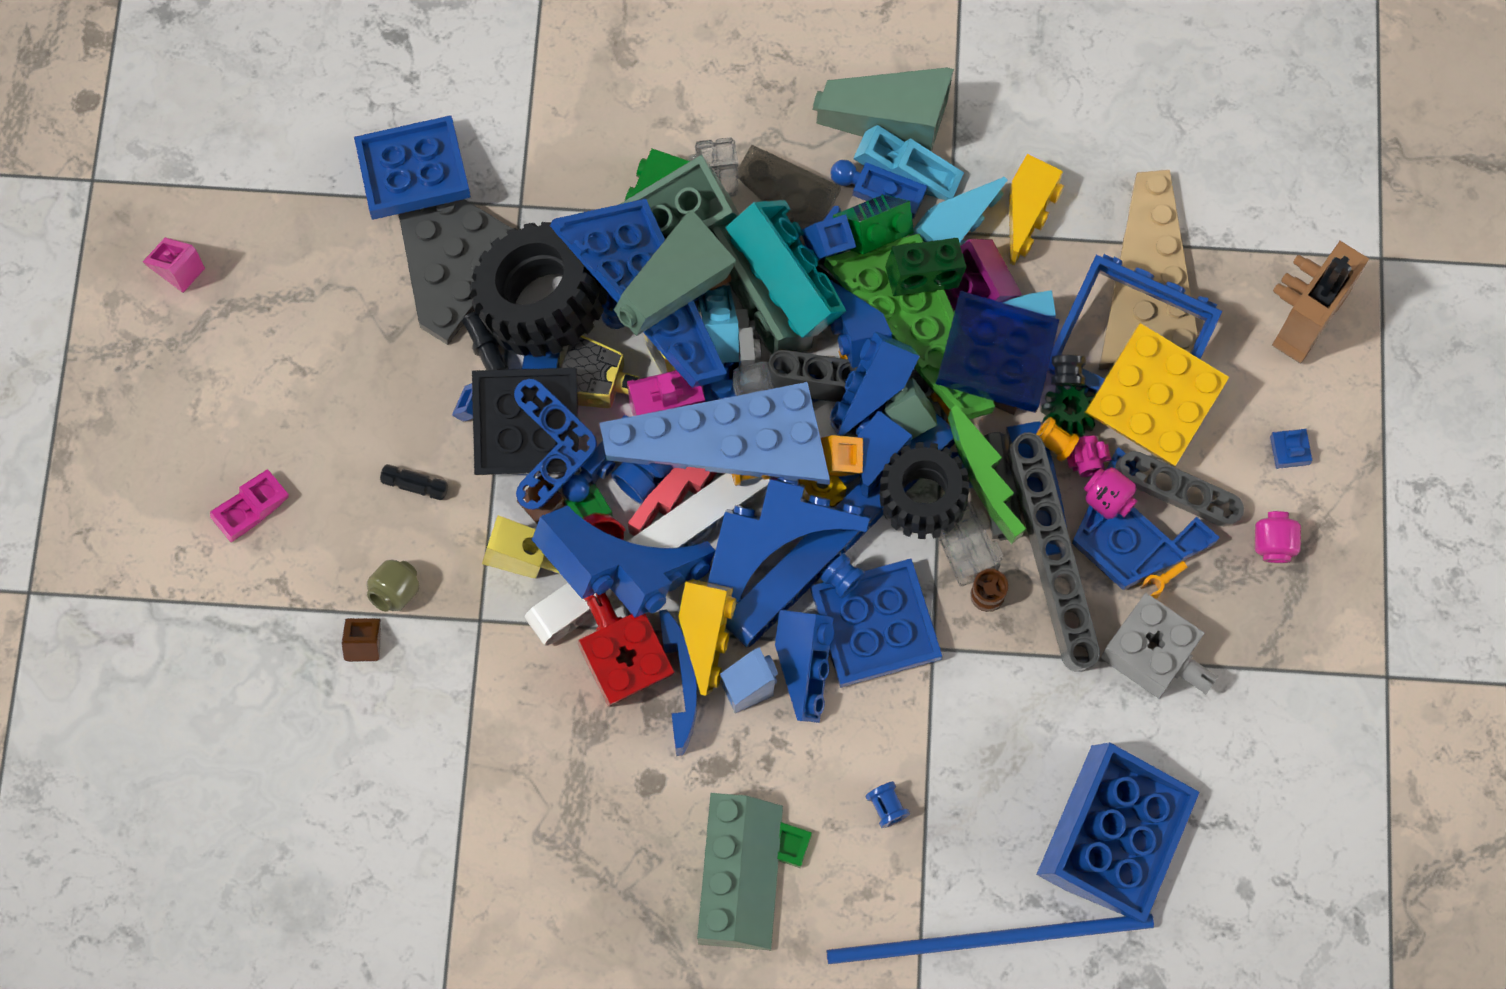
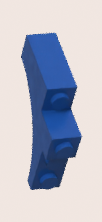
[708,477,870,602]
[532,506,716,618]

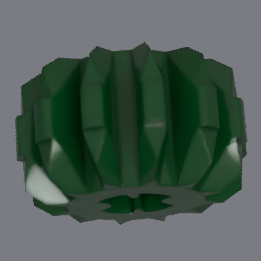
[1040,386,1096,438]

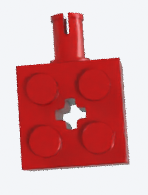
[577,592,675,707]

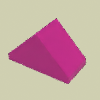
[143,237,205,293]

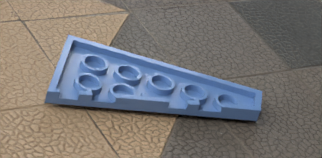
[599,382,830,485]

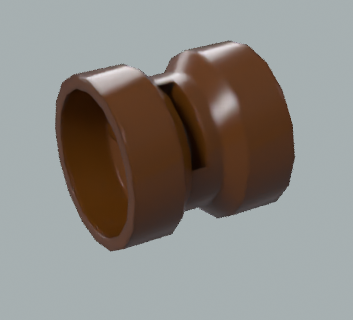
[970,569,1008,612]

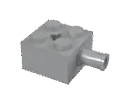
[1101,592,1219,699]

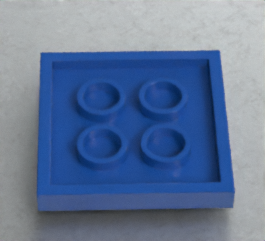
[354,115,471,220]
[810,558,943,688]

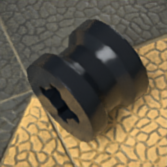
[1051,355,1086,387]

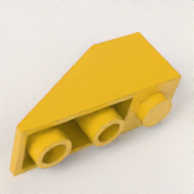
[1009,154,1064,266]
[678,579,736,696]

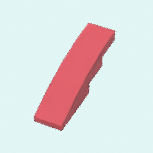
[628,467,717,536]

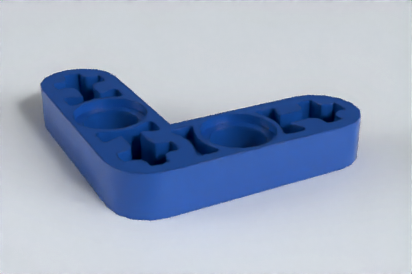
[514,379,597,510]

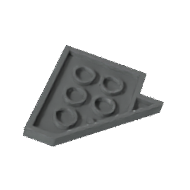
[399,199,512,345]

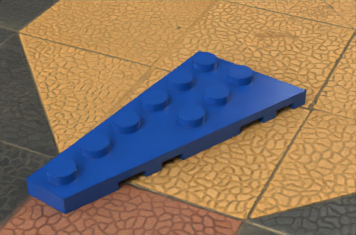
[550,199,727,388]

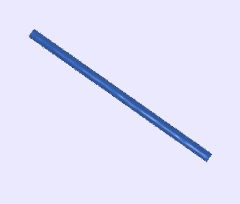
[826,914,1154,965]

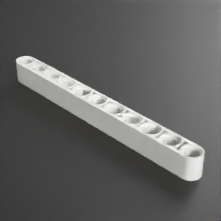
[524,403,852,646]

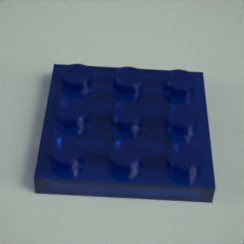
[936,291,1060,413]

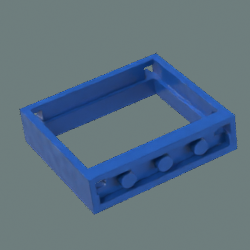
[1043,254,1222,394]

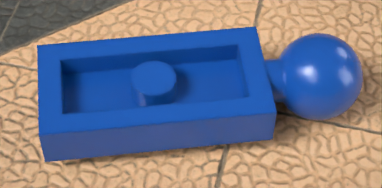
[830,160,927,219]
[562,415,628,502]

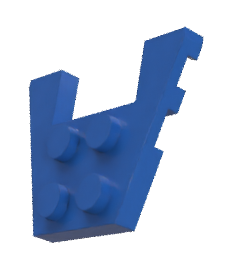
[1072,447,1220,590]

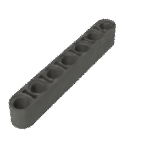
[1007,432,1100,672]

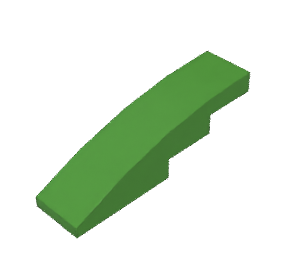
[948,404,1026,545]

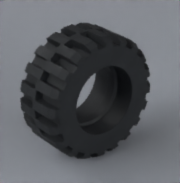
[470,222,608,357]

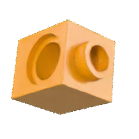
[820,435,863,477]

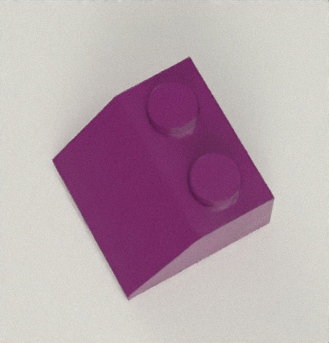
[944,239,1023,327]

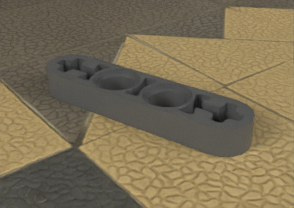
[1115,451,1244,527]

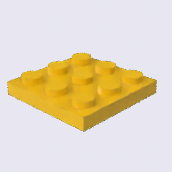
[1084,323,1229,467]

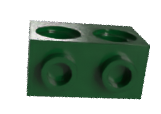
[885,238,966,296]

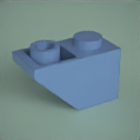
[720,647,778,713]

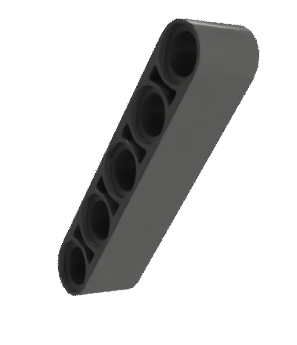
[763,350,934,402]

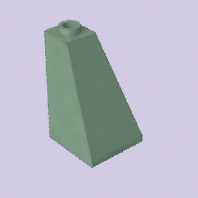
[813,67,954,152]

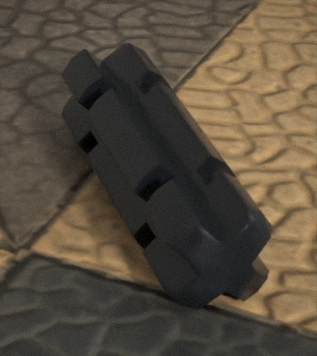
[380,464,448,500]

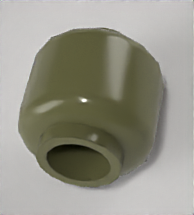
[367,559,419,612]

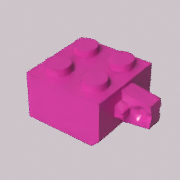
[627,370,705,416]

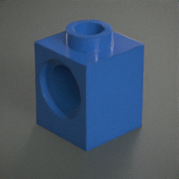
[802,214,856,260]

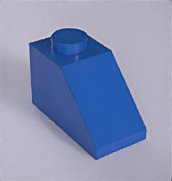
[856,411,912,498]

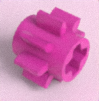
[1067,436,1111,477]

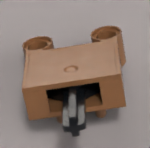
[1272,241,1369,364]

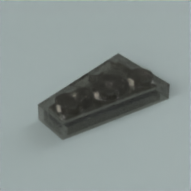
[736,145,841,229]

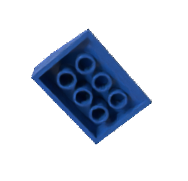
[1036,742,1200,923]

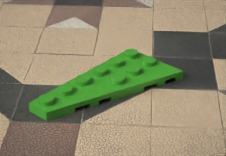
[824,234,995,419]

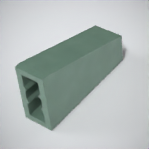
[614,210,737,336]

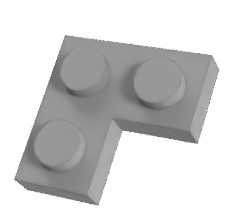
[735,308,761,385]

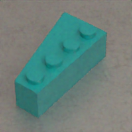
[725,200,846,338]

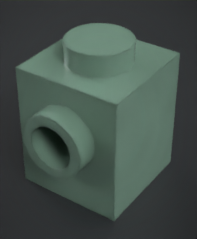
[882,378,937,440]

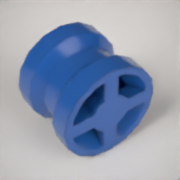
[821,554,865,598]

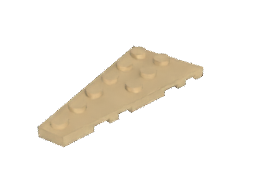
[1099,170,1198,369]

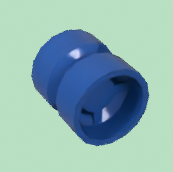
[611,462,674,505]

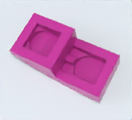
[210,469,289,542]

